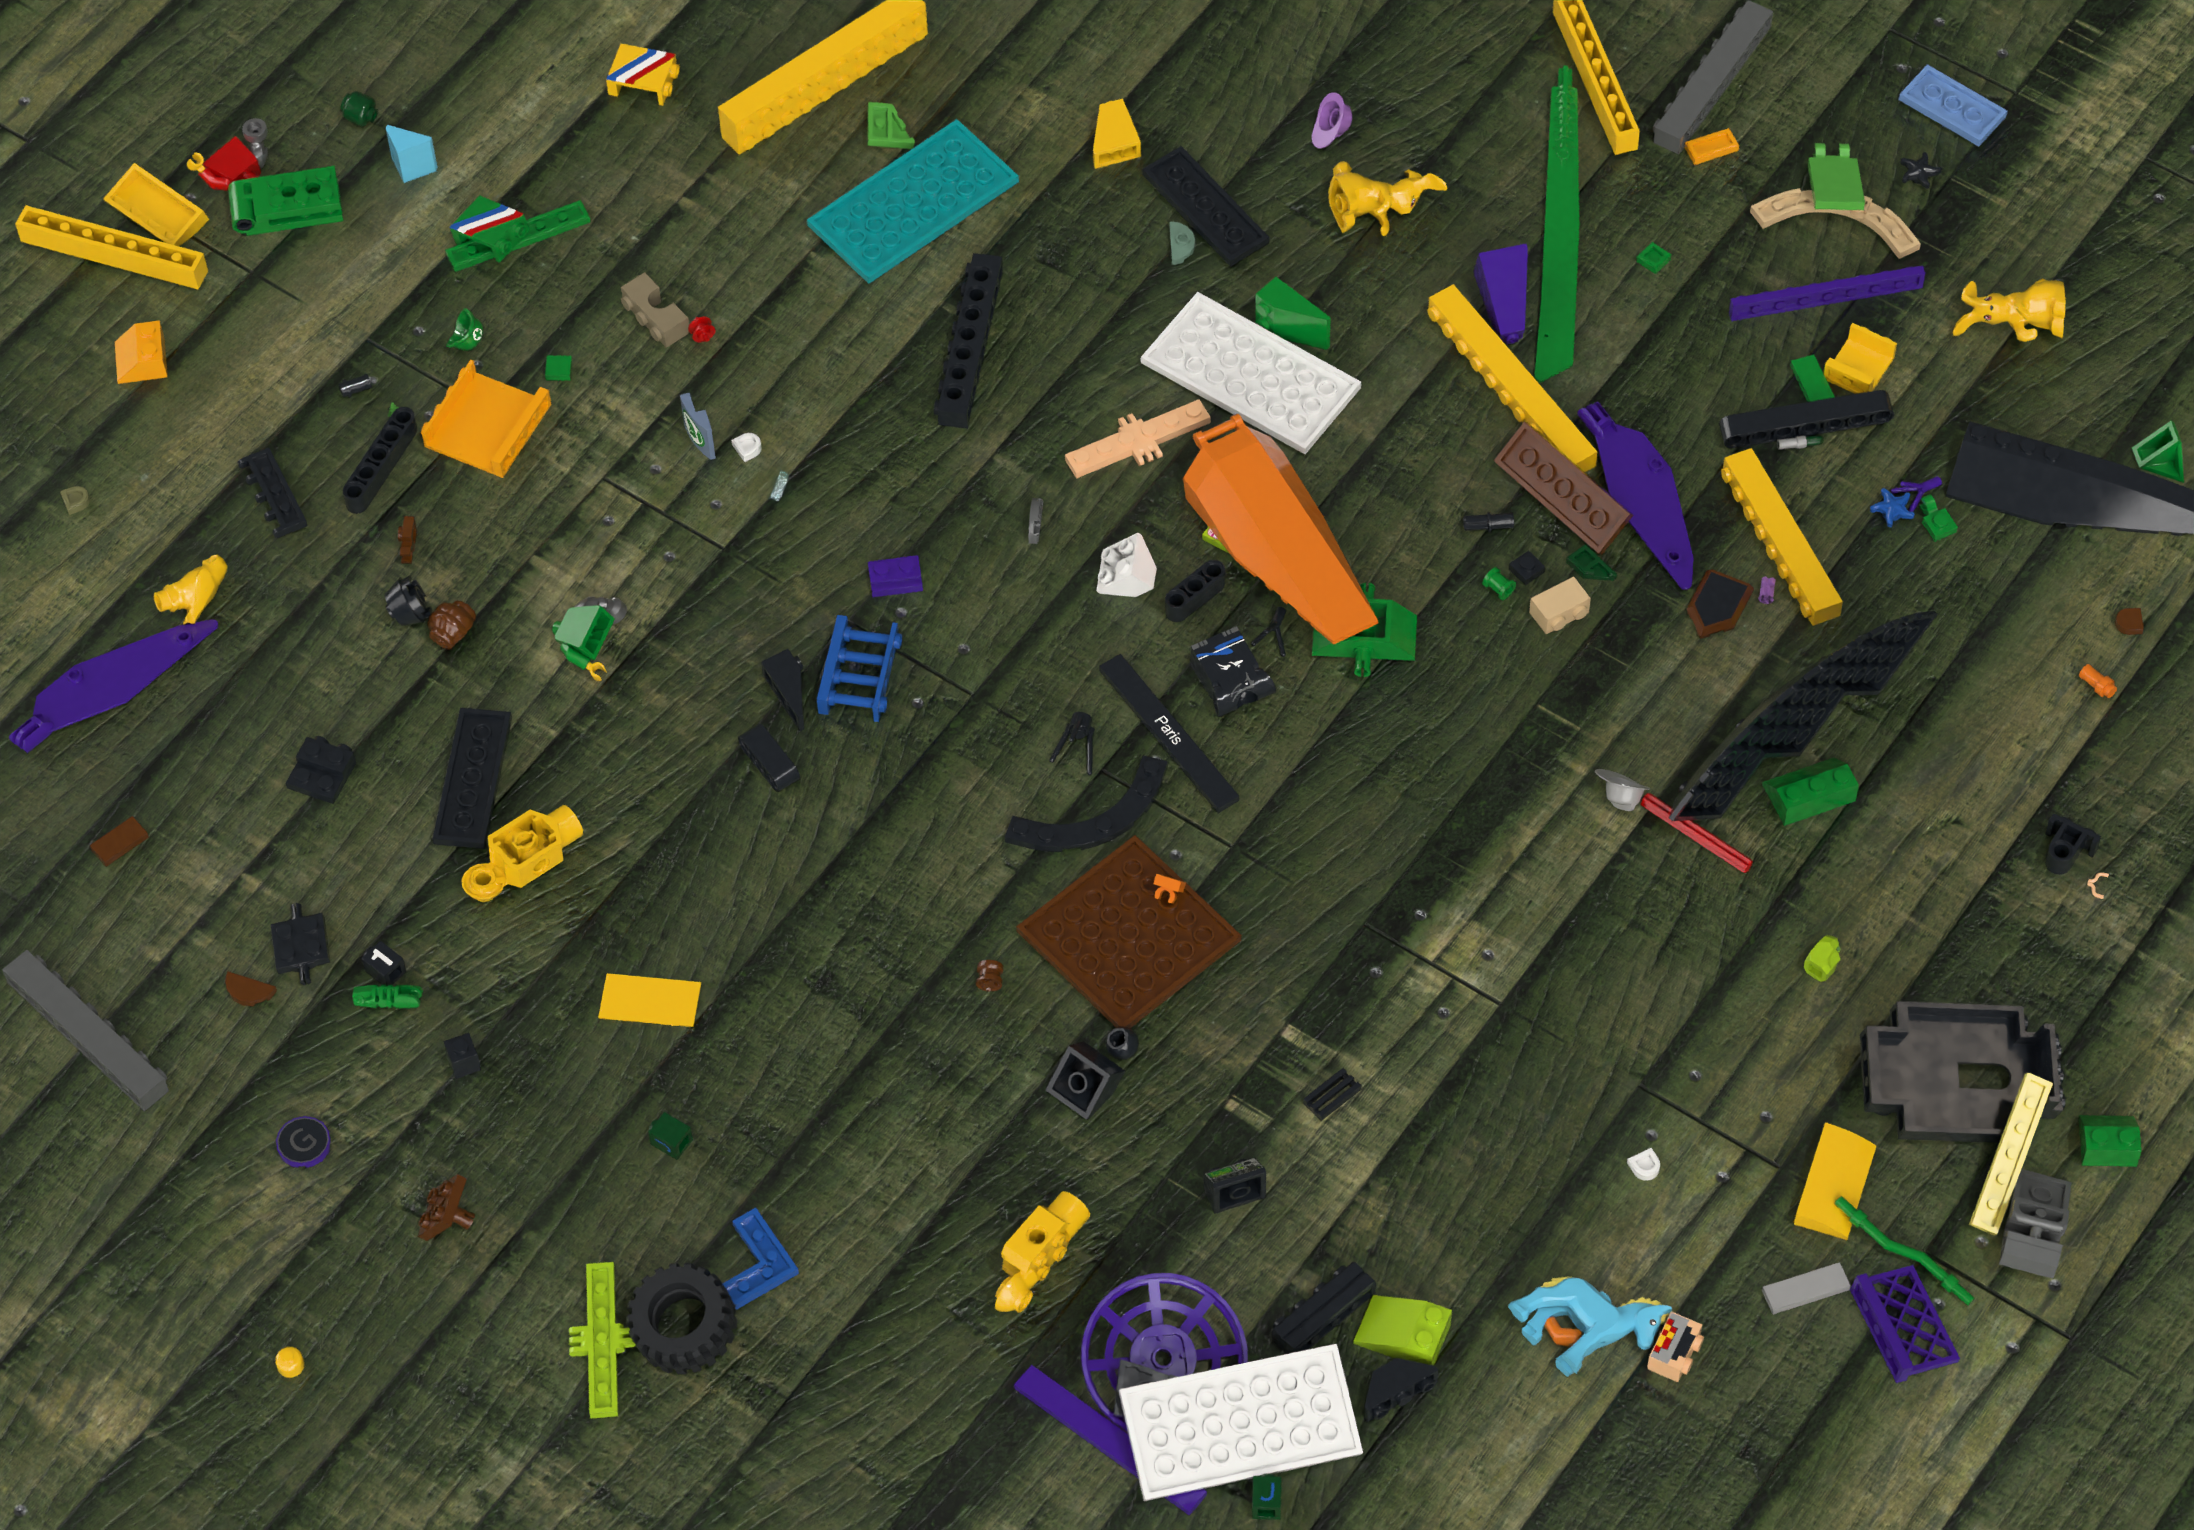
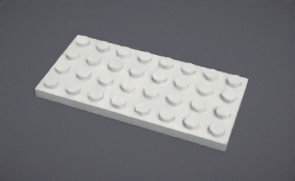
[1141,292,1361,454]
[1118,1344,1363,1501]

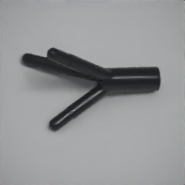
[1251,607,1286,657]

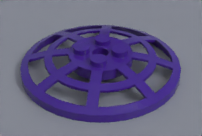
[1081,1273,1248,1431]

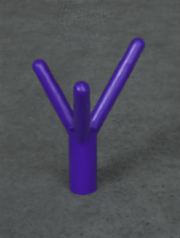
[1891,476,1942,512]

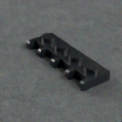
[237,447,308,538]

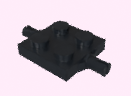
[271,903,330,985]

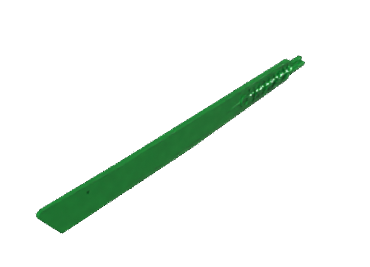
[1534,65,1579,383]

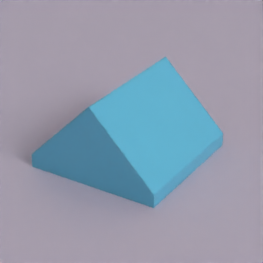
[386,125,438,183]

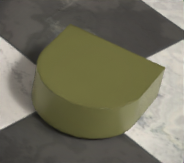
[60,486,90,515]

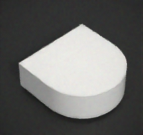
[731,433,762,462]
[1627,1148,1660,1180]

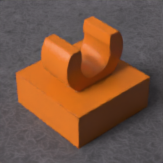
[1153,874,1186,904]

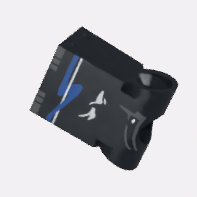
[1190,626,1276,718]

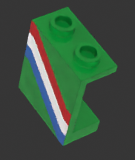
[449,195,530,262]

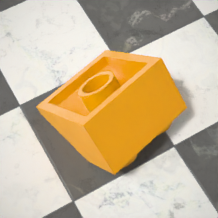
[115,320,167,384]

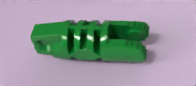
[352,985,423,1009]

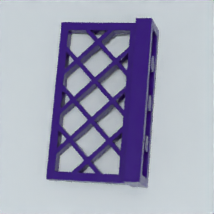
[1850,1265,1960,1383]

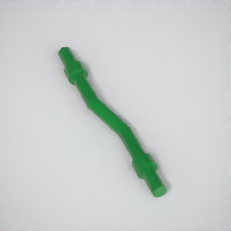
[1835,1196,1975,1306]

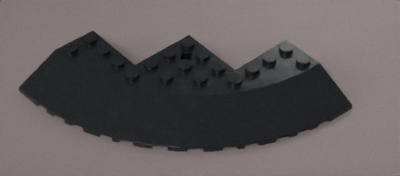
[1669,611,1938,821]

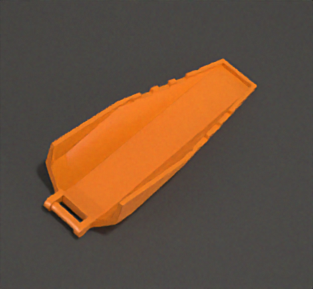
[1183,413,1378,645]

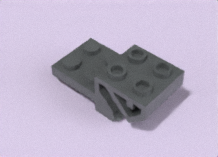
[1999,1169,2072,1279]

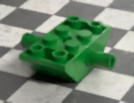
[1312,583,1417,677]

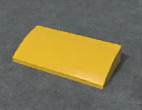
[103,163,209,246]
[1794,1123,1876,1240]

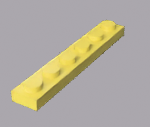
[1969,1073,2053,1235]

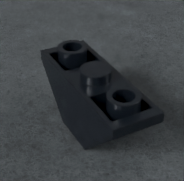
[1364,1358,1438,1423]

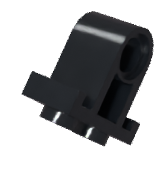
[2045,813,2101,875]

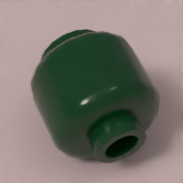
[340,91,378,126]

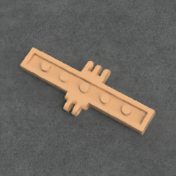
[1065,399,1211,478]

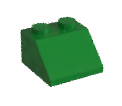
[2078,1115,2142,1167]

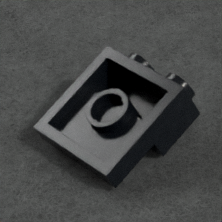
[286,736,356,804]

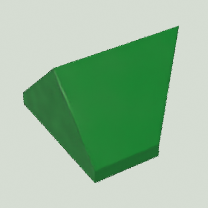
[2132,421,2184,483]

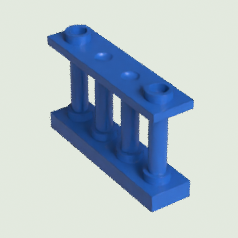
[817,615,902,722]

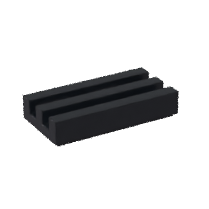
[1303,1068,1361,1121]

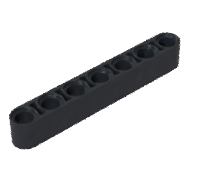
[1719,390,1894,448]

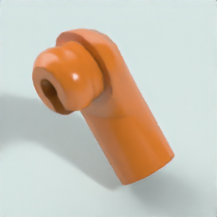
[1544,1316,1583,1347]

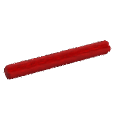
[1641,793,1753,873]

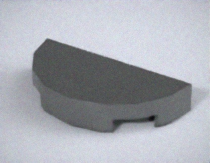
[1029,498,1044,544]

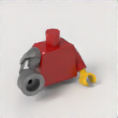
[187,118,268,191]

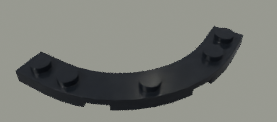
[1005,755,1168,852]

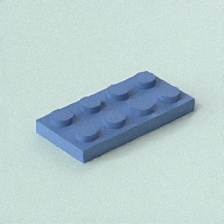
[1899,64,2007,146]

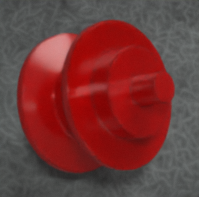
[688,317,716,343]

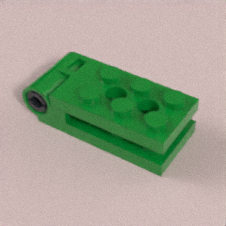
[228,166,344,236]

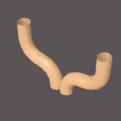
[2087,872,2109,899]

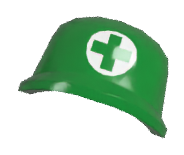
[446,308,483,351]

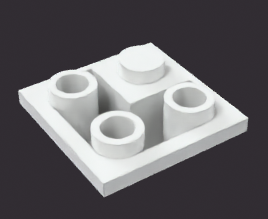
[1096,533,1156,597]

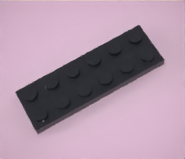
[1142,146,1269,267]
[432,708,512,849]

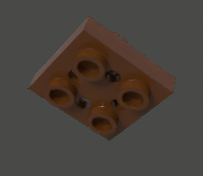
[418,1174,475,1241]

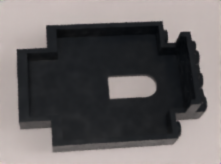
[1860,1001,2066,1143]

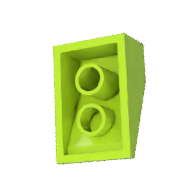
[1353,1295,1452,1365]

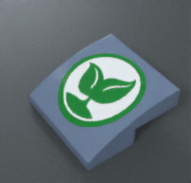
[680,393,716,460]

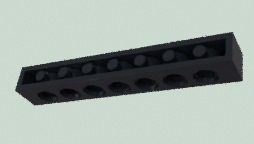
[934,253,1003,429]

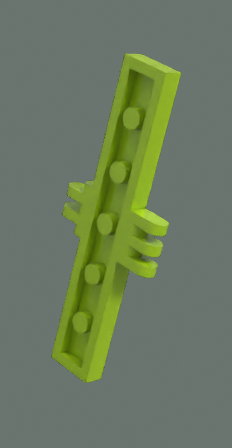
[569,1262,636,1418]

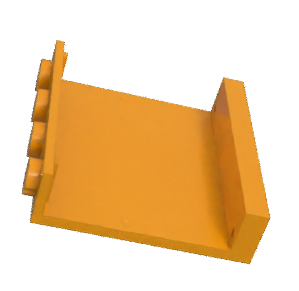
[421,360,551,478]

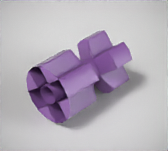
[1758,576,1775,604]

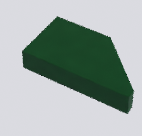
[1566,544,1617,581]

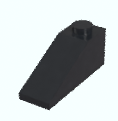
[761,649,804,731]

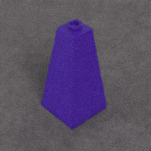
[1473,243,1528,344]

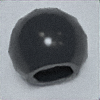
[1105,1026,1139,1060]

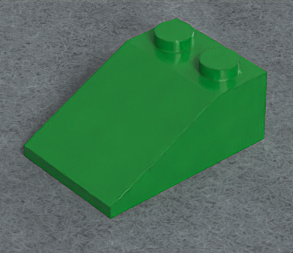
[1255,277,1331,350]

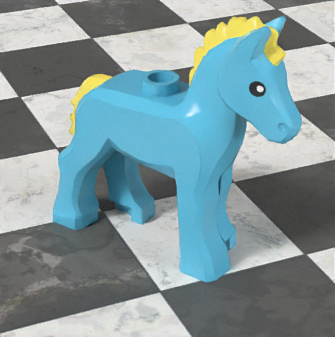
[1508,1276,1672,1377]

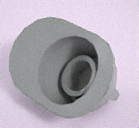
[1595,769,1650,812]

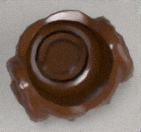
[428,600,476,650]

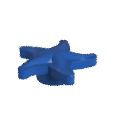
[1870,488,1914,527]

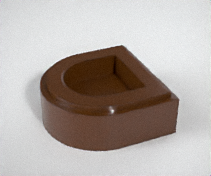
[2115,608,2144,635]

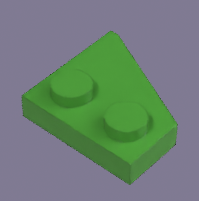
[867,102,915,149]

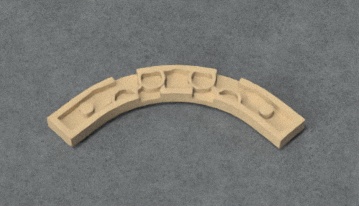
[1750,189,1921,259]

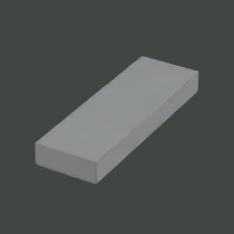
[1762,1262,1850,1314]

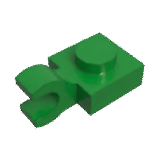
[1919,494,1958,542]

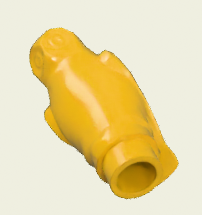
[154,555,227,625]

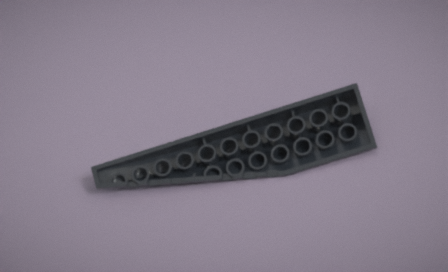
[1946,421,2194,536]

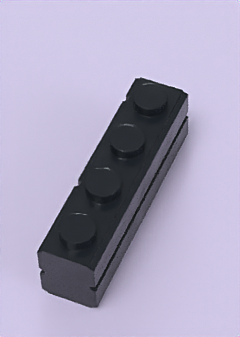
[1272,1262,1376,1354]

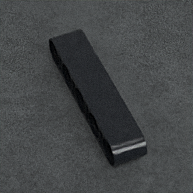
[343,407,418,514]

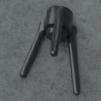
[1049,712,1095,775]

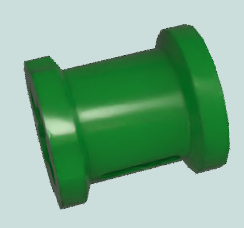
[1482,567,1516,600]

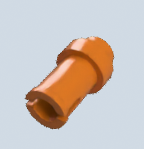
[2079,664,2117,698]

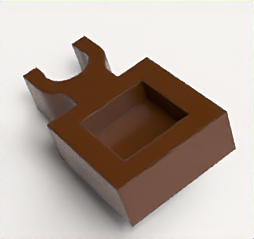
[398,516,417,564]

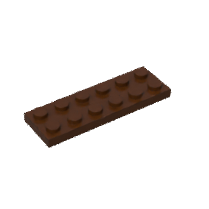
[1494,421,1633,555]

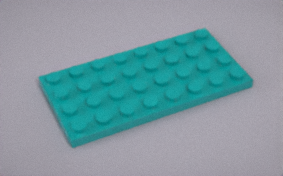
[807,119,1019,284]

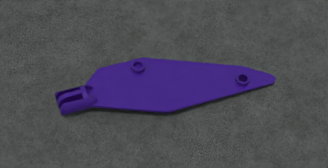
[1577,401,1693,590]
[9,619,218,753]

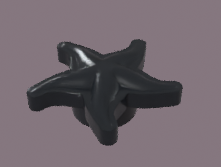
[1900,152,1942,189]

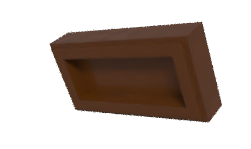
[90,816,149,867]

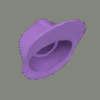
[1312,92,1352,149]

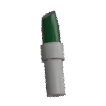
[1777,436,1824,449]

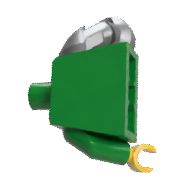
[552,596,627,681]

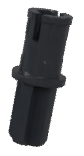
[1463,512,1514,532]

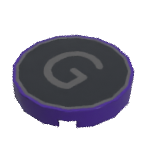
[276,1116,331,1168]

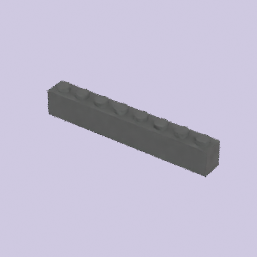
[1652,0,1773,154]
[2,950,169,1112]

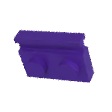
[868,555,923,597]

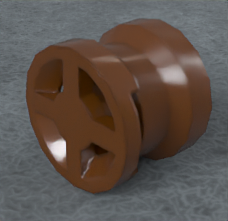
[976,960,1004,991]

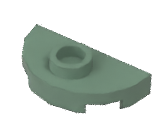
[1170,222,1195,265]

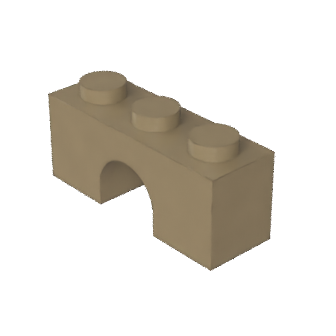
[621,272,690,348]

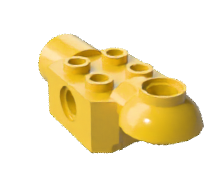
[462,805,583,902]
[995,1191,1090,1313]

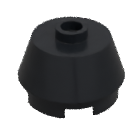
[385,575,432,626]

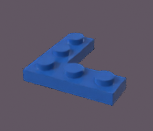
[723,1208,799,1310]

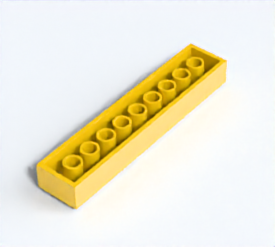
[718,0,928,155]

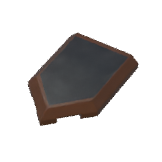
[1687,569,1754,639]

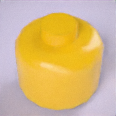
[275,1347,305,1378]

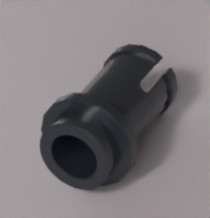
[338,373,372,398]

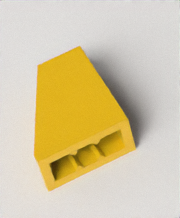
[1093,99,1141,169]

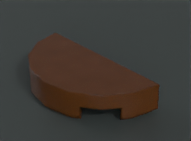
[225,971,277,1006]

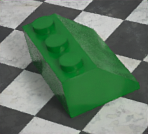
[1762,757,1859,826]

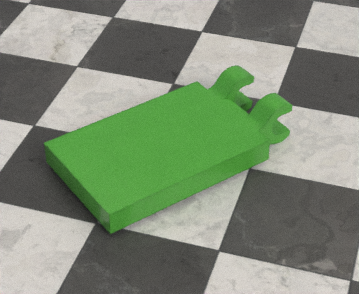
[1808,143,1865,210]

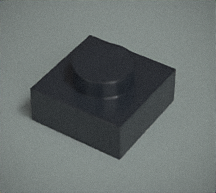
[1509,550,1545,586]

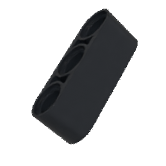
[1165,560,1225,622]
[738,724,800,792]

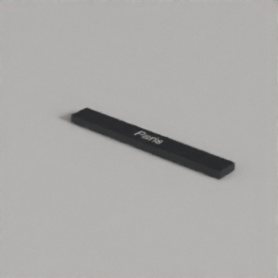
[1099,654,1239,813]

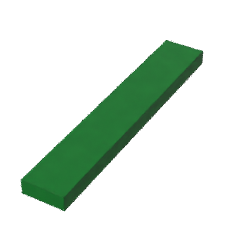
[445,200,591,272]

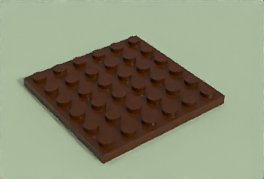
[1016,835,1242,1028]

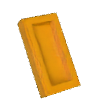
[1684,128,1739,165]

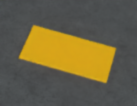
[598,973,701,1027]

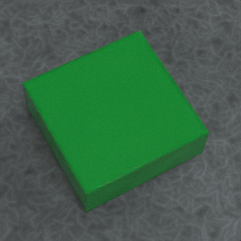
[1636,242,1671,274]
[545,355,572,381]

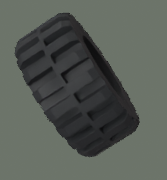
[626,1262,737,1374]

